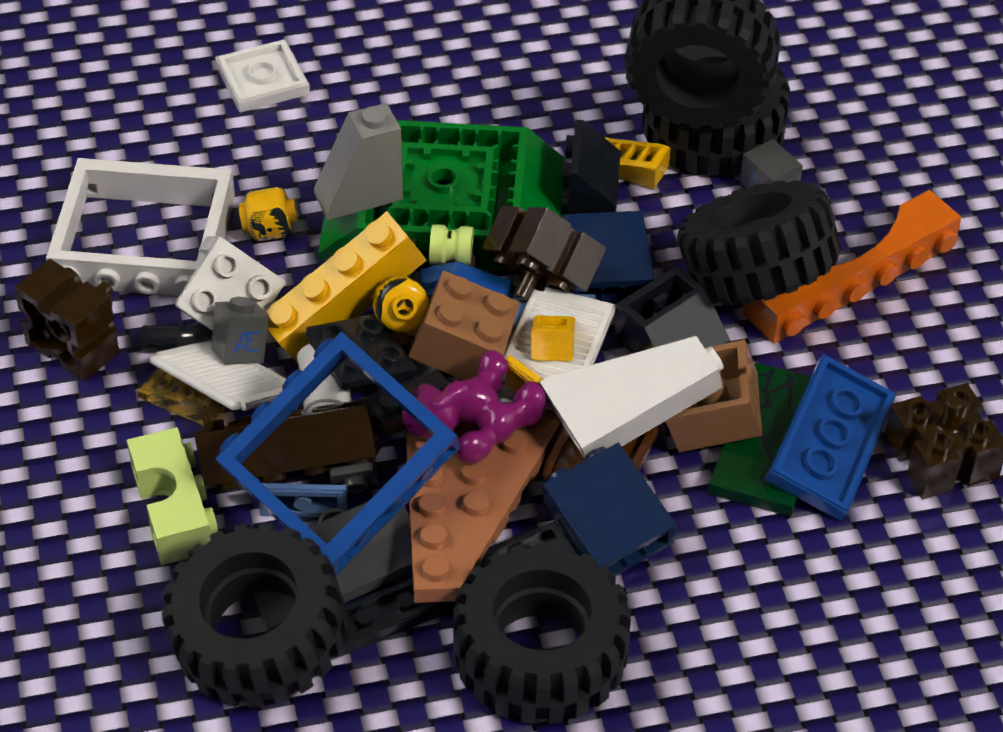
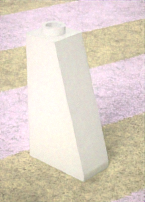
[540,336,724,459]

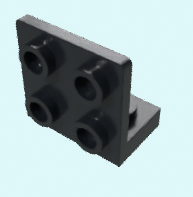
[305,315,417,391]

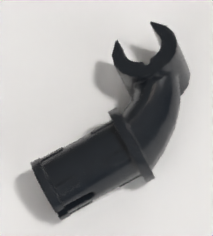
[140,322,213,352]

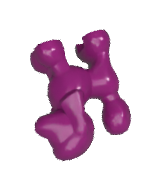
[402,350,547,465]

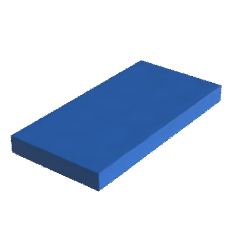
[764,354,897,521]

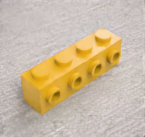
[265,211,427,363]

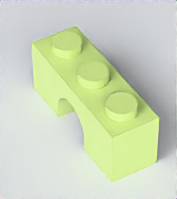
[127,427,218,565]

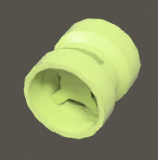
[429,224,474,266]

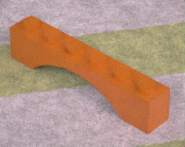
[743,189,962,344]

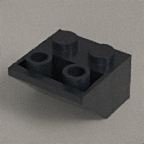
[561,119,621,214]
[614,266,730,354]

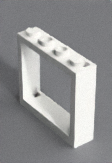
[46,158,235,296]

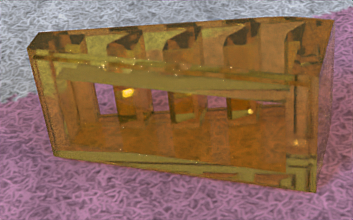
[137,368,225,426]

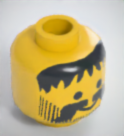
[239,187,299,241]
[372,276,429,332]

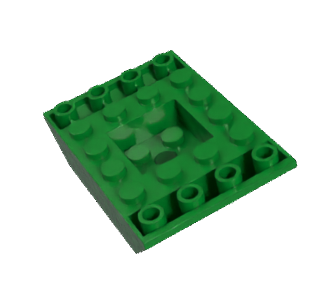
[318,120,565,271]

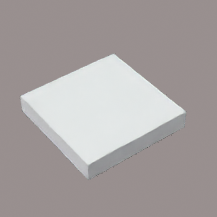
[215,39,310,113]

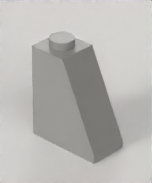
[314,103,403,220]

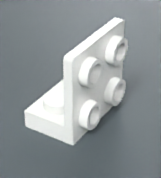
[175,236,286,331]

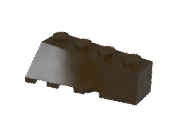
[194,398,381,490]

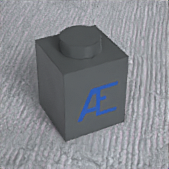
[740,139,803,189]
[211,297,268,365]

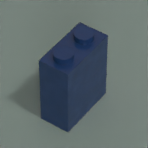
[563,211,654,304]
[543,442,676,577]

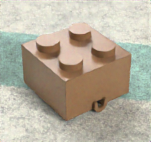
[409,270,520,380]
[666,339,762,453]

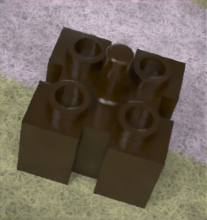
[482,206,607,303]
[14,259,120,382]
[884,383,1003,500]

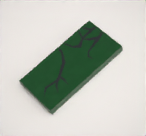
[708,362,810,517]

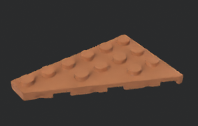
[405,402,563,603]

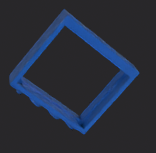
[215,331,461,576]

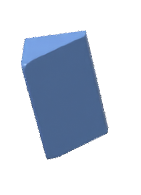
[259,483,349,517]

